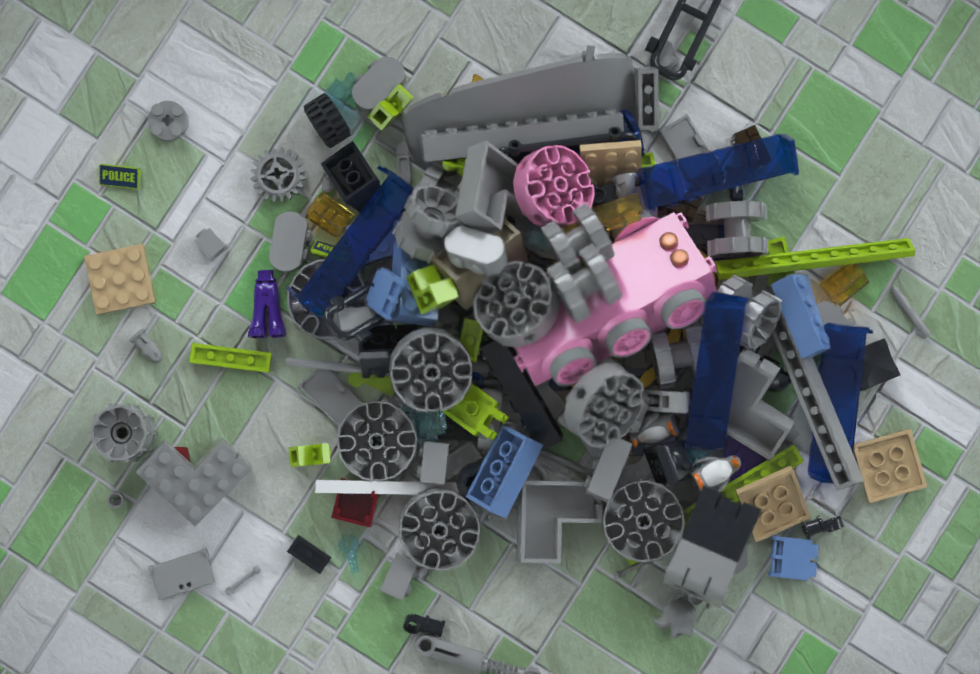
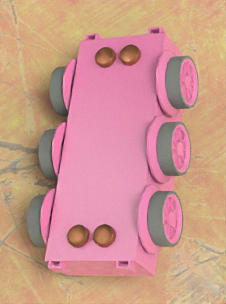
[514,210,717,386]

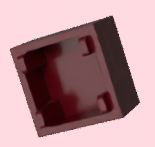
[331,478,380,527]

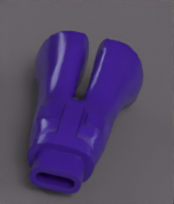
[248,270,287,339]

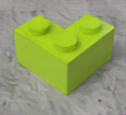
[406,264,459,315]

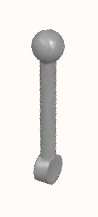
[614,561,652,579]
[225,566,261,595]

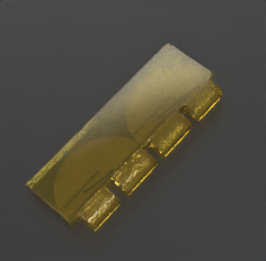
[563,193,643,234]

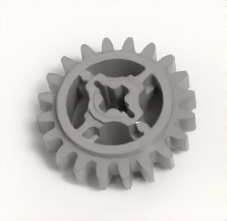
[250,147,306,203]

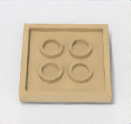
[580,140,642,187]
[84,244,156,315]
[851,429,927,503]
[735,466,811,542]

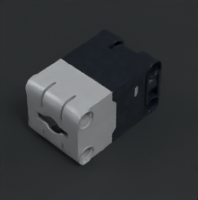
[663,484,762,608]

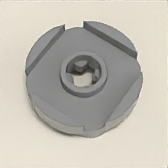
[148,101,189,141]

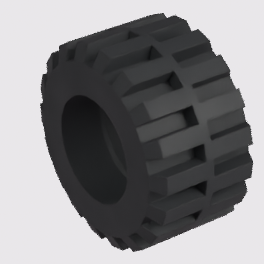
[303,93,351,148]

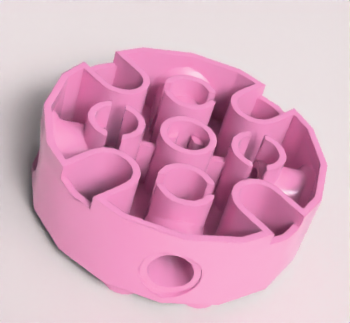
[513,145,595,228]

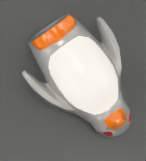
[627,412,678,448]
[690,455,741,492]

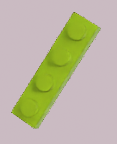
[189,343,272,373]

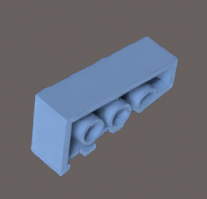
[771,274,831,359]

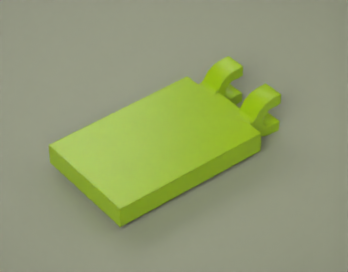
[442,382,510,441]

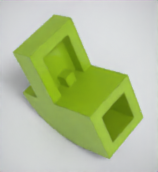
[368,84,414,131]
[288,443,331,467]

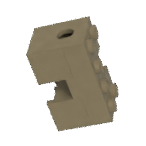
[431,218,529,310]

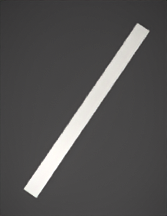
[315,480,459,495]

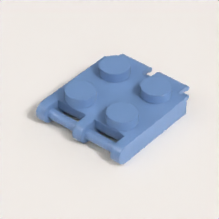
[366,267,406,321]
[768,536,819,581]

